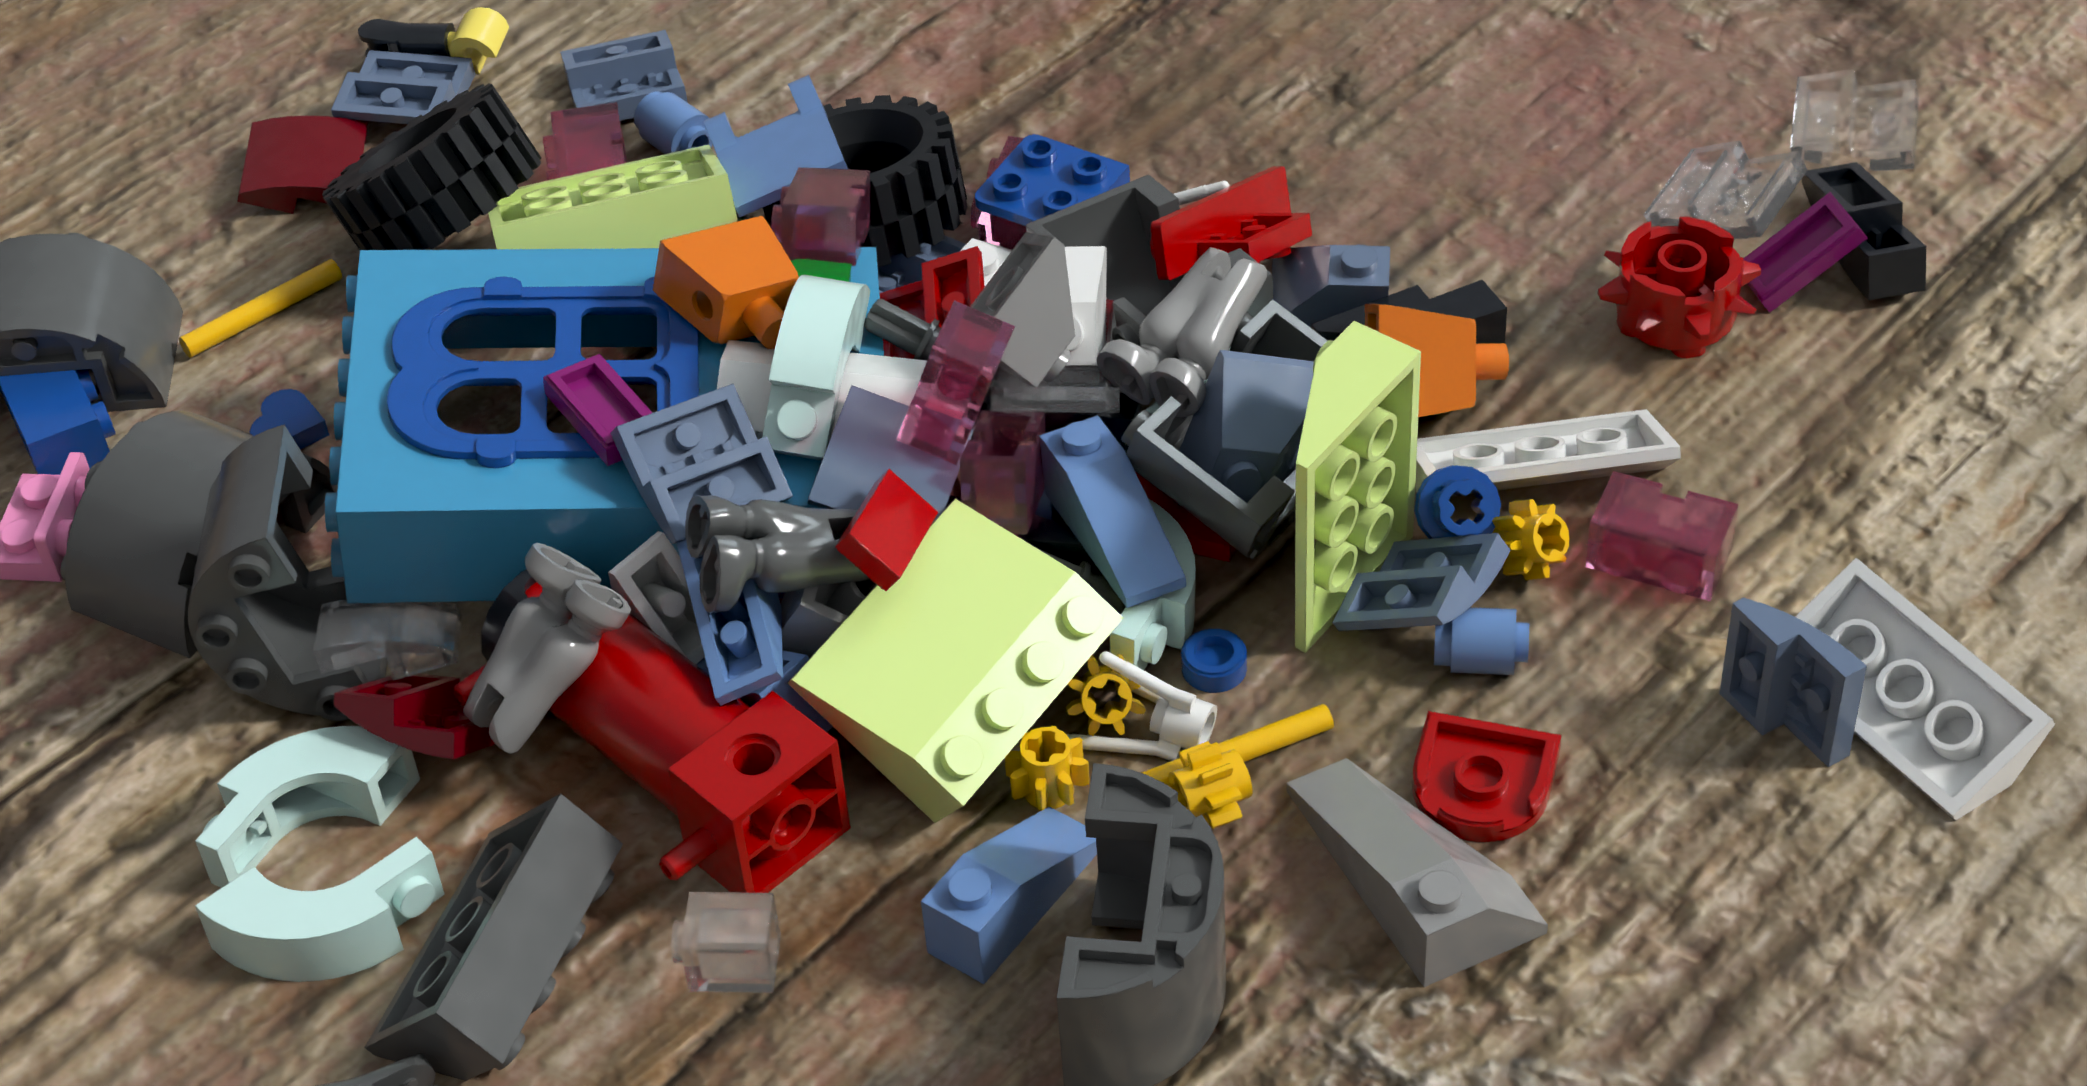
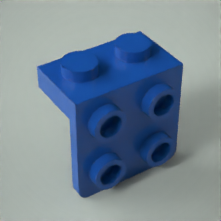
[975,134,1130,226]

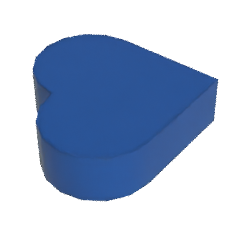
[250,389,329,449]

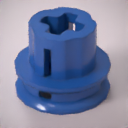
[1414,465,1501,539]

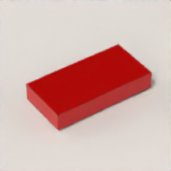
[835,469,938,591]

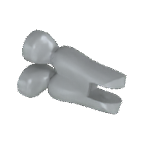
[1097,247,1267,417]
[463,543,631,754]

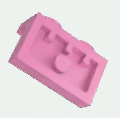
[0,452,90,582]

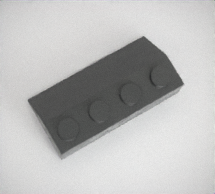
[364,794,623,1081]

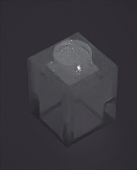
[671,892,781,993]

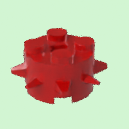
[1597,216,1761,359]

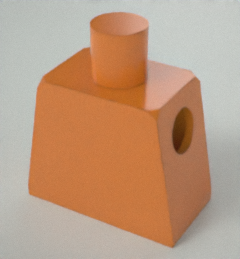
[653,216,799,349]
[1365,304,1509,418]

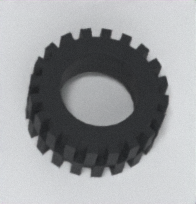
[322,83,542,250]
[763,95,968,267]

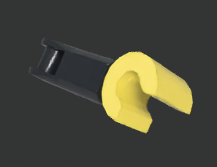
[358,7,509,75]

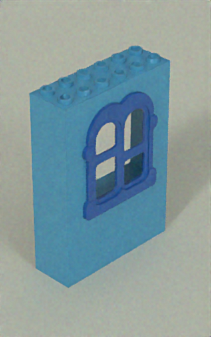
[325,247,884,603]

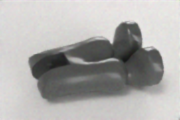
[685,495,870,613]

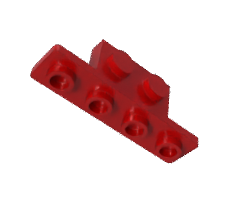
[1150,166,1312,280]

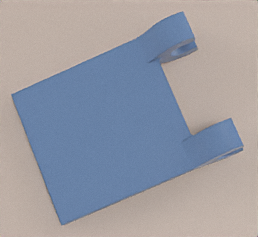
[704,75,848,217]

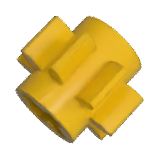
[1492,499,1570,580]
[1066,653,1146,736]
[1005,726,1090,811]
[1168,741,1253,829]

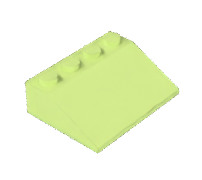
[488,144,738,249]
[1295,321,1421,653]
[788,499,1123,823]

